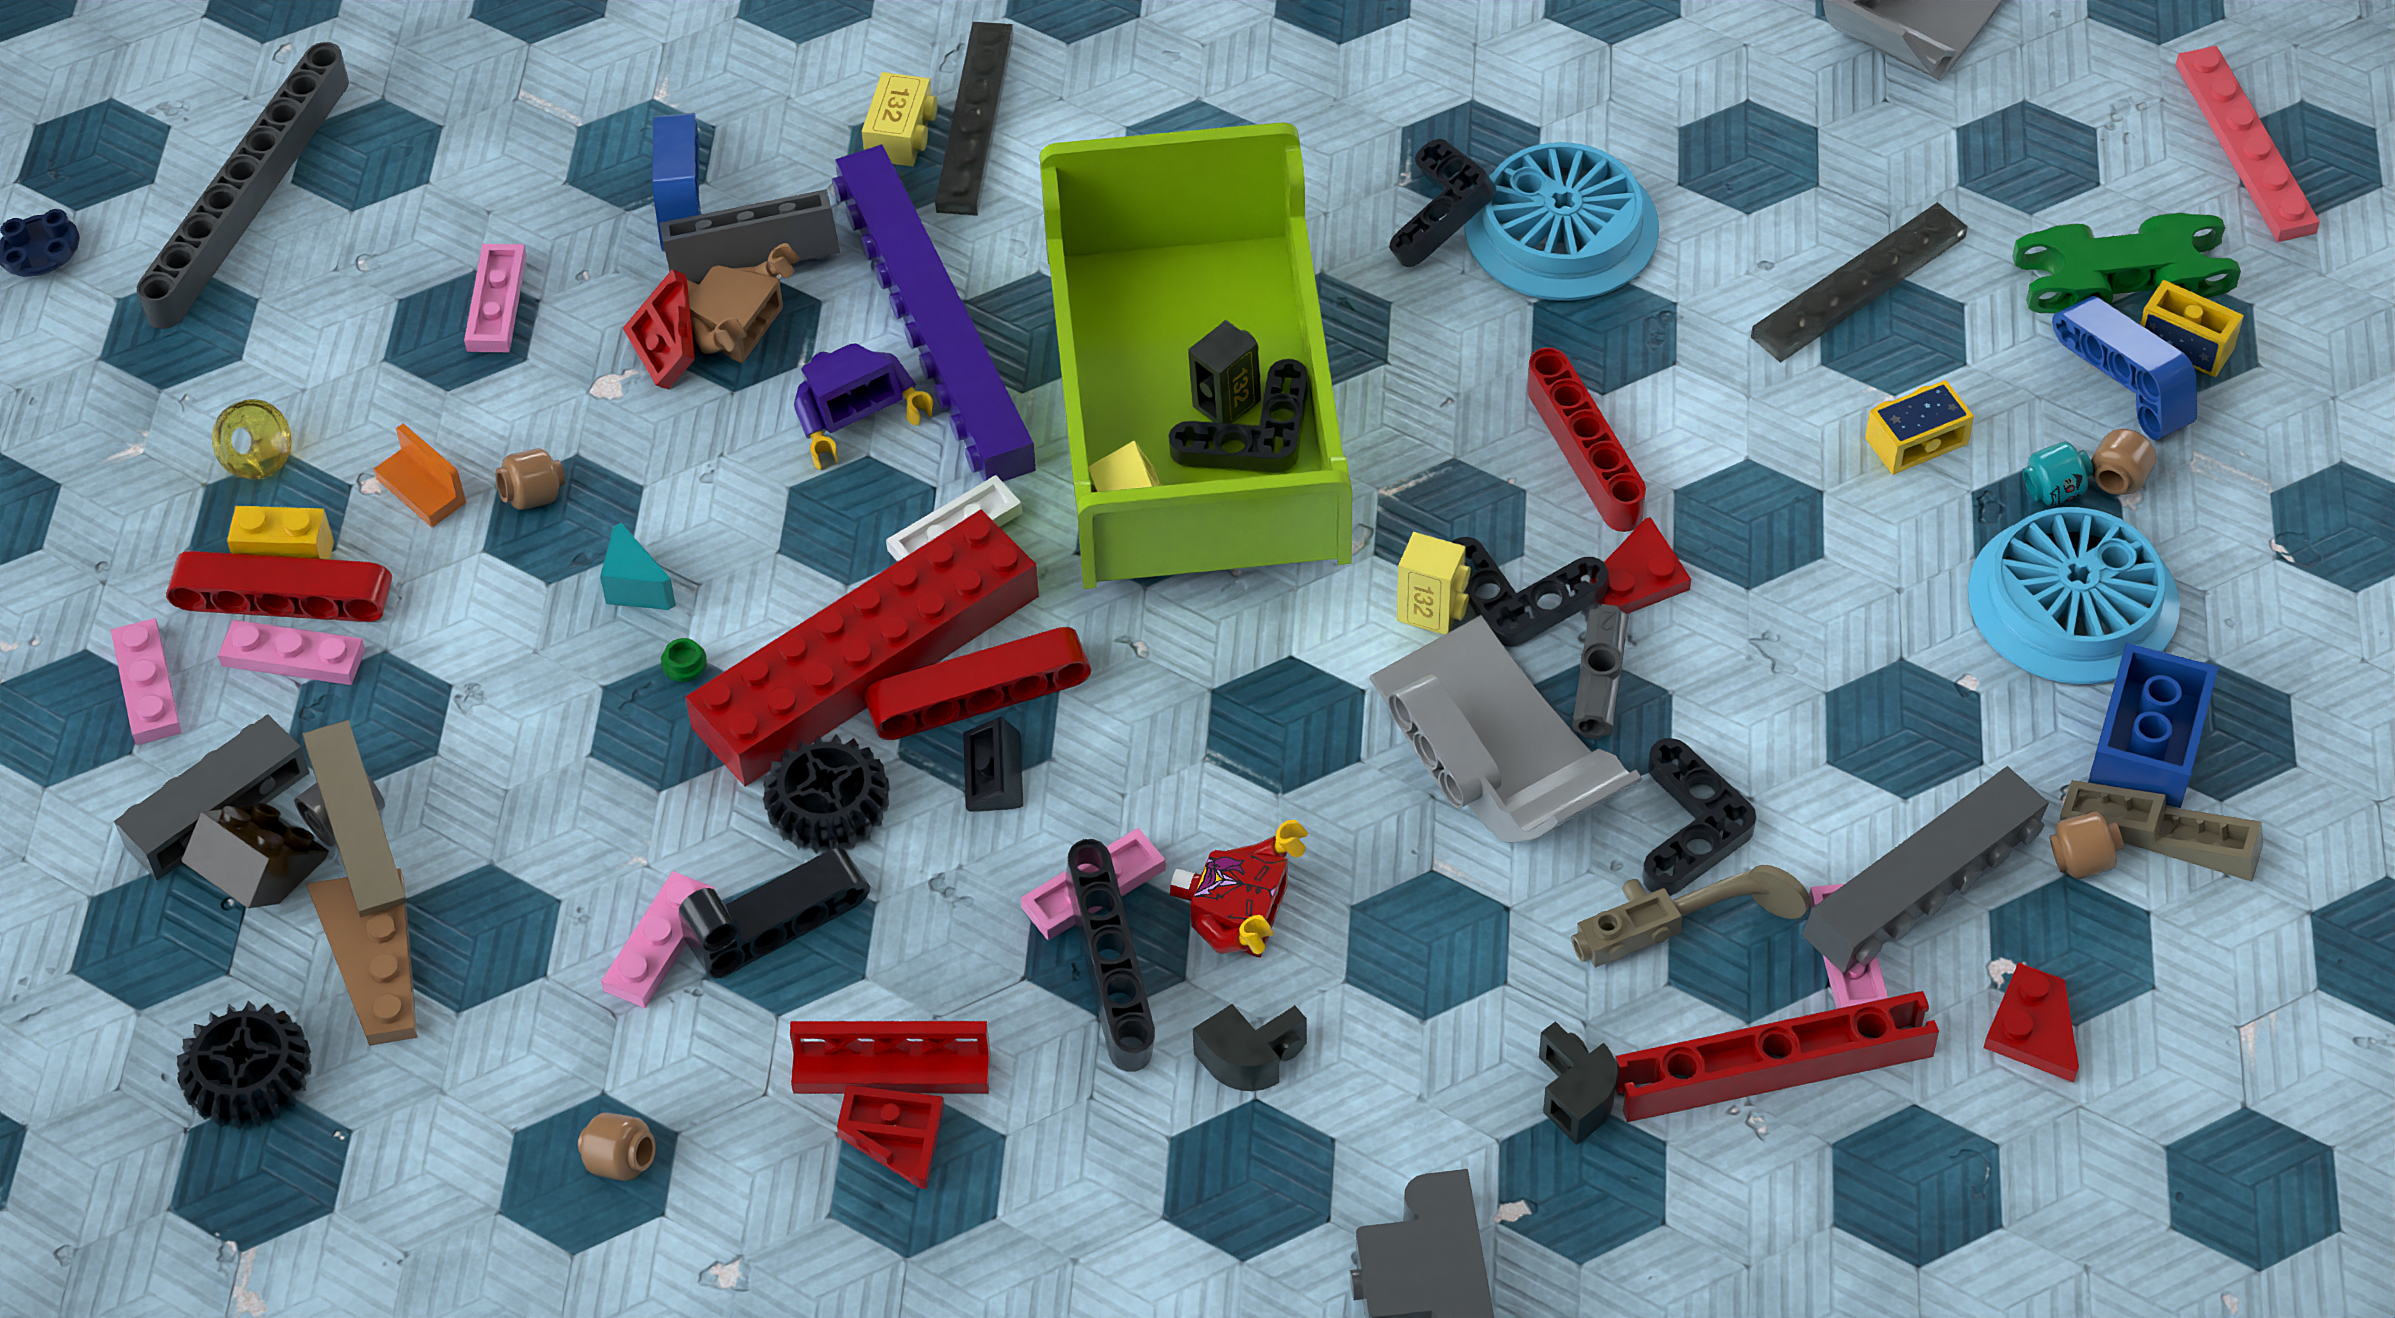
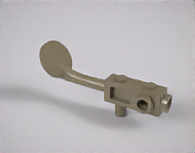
[1571,865,1810,968]

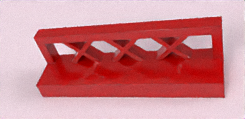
[790,1021,991,1094]

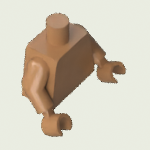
[687,243,800,363]

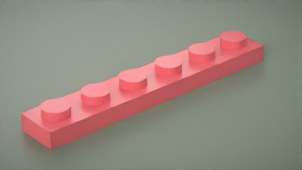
[2176,45,2320,242]

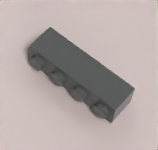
[660,189,840,284]
[114,714,310,881]

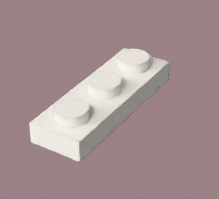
[886,475,1023,562]

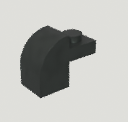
[1193,1004,1307,1091]
[1539,1021,1617,1145]

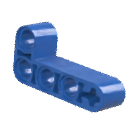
[652,113,702,252]
[2052,296,2197,440]

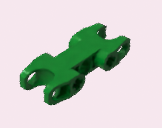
[2012,213,2241,314]

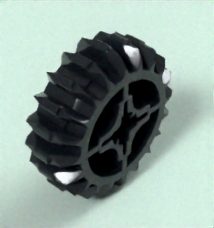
[763,734,890,854]
[177,1000,312,1130]

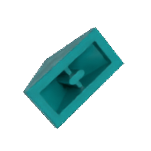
[600,523,676,610]

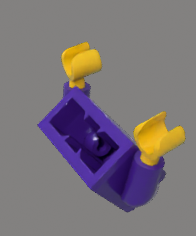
[794,343,933,470]

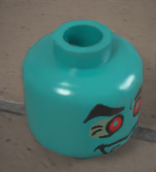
[2022,441,2094,506]

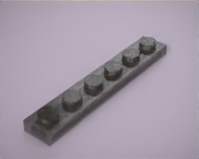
[935,21,1014,216]
[1751,202,1968,363]

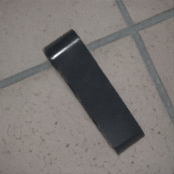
[678,848,870,979]

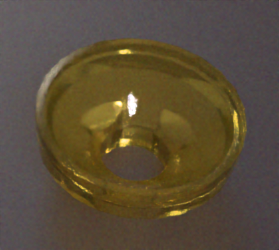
[212,399,292,480]

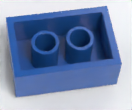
[2088,643,2218,808]

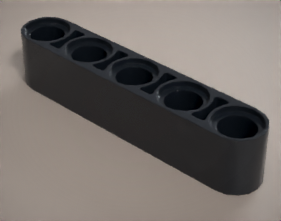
[1066,839,1155,1072]

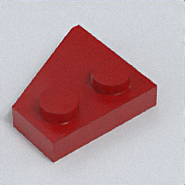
[623,269,695,390]
[1589,517,1691,614]
[1983,962,2079,1082]
[837,1085,945,1189]

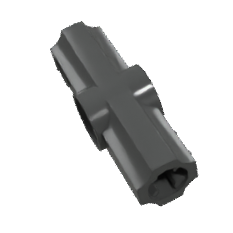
[1572,604,1629,740]

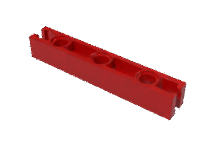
[1615,991,1939,1122]

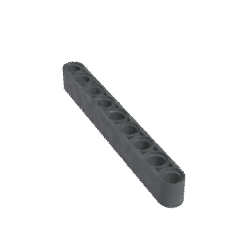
[136,42,349,329]

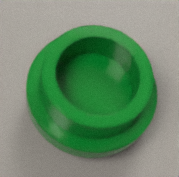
[661,638,707,682]

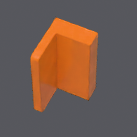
[374,423,466,527]

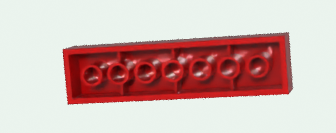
[685,509,1039,787]

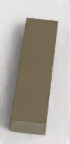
[302,720,407,917]
[2060,780,2263,882]

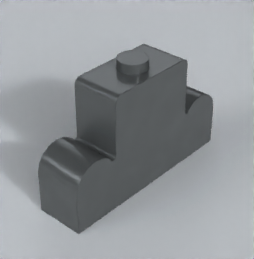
[1350,1169,1494,1318]

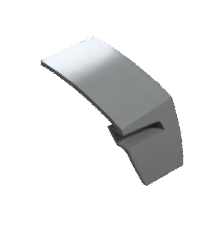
[1823,0,2003,81]
[1369,615,1642,842]

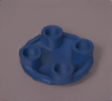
[0,209,80,277]

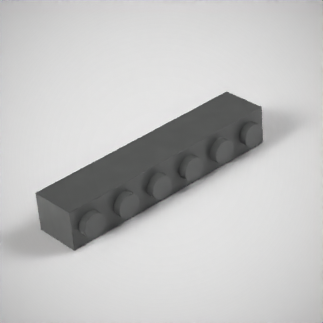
[1802,766,2049,974]

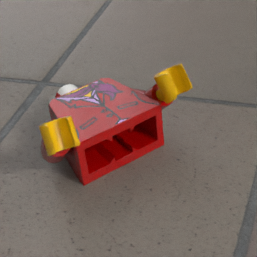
[1170,820,1308,958]

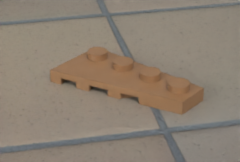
[306,868,418,1046]

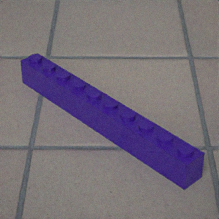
[832,145,1036,482]

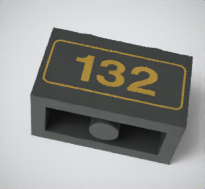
[1188,320,1261,424]

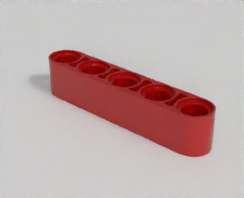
[1527,347,1646,532]
[166,551,392,622]
[863,627,1092,740]

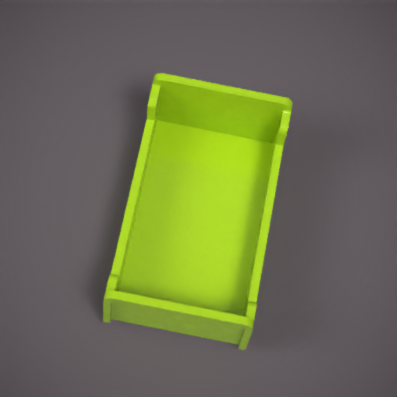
[1039,122,1353,589]

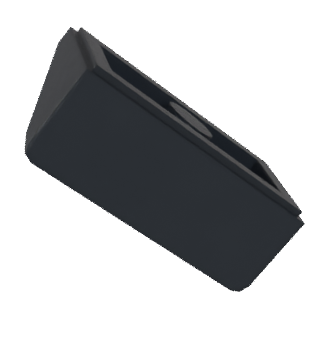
[963,716,1023,812]

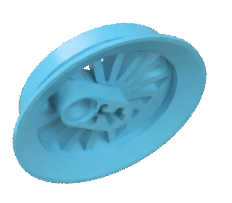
[1464,142,1659,301]
[1968,507,2180,684]

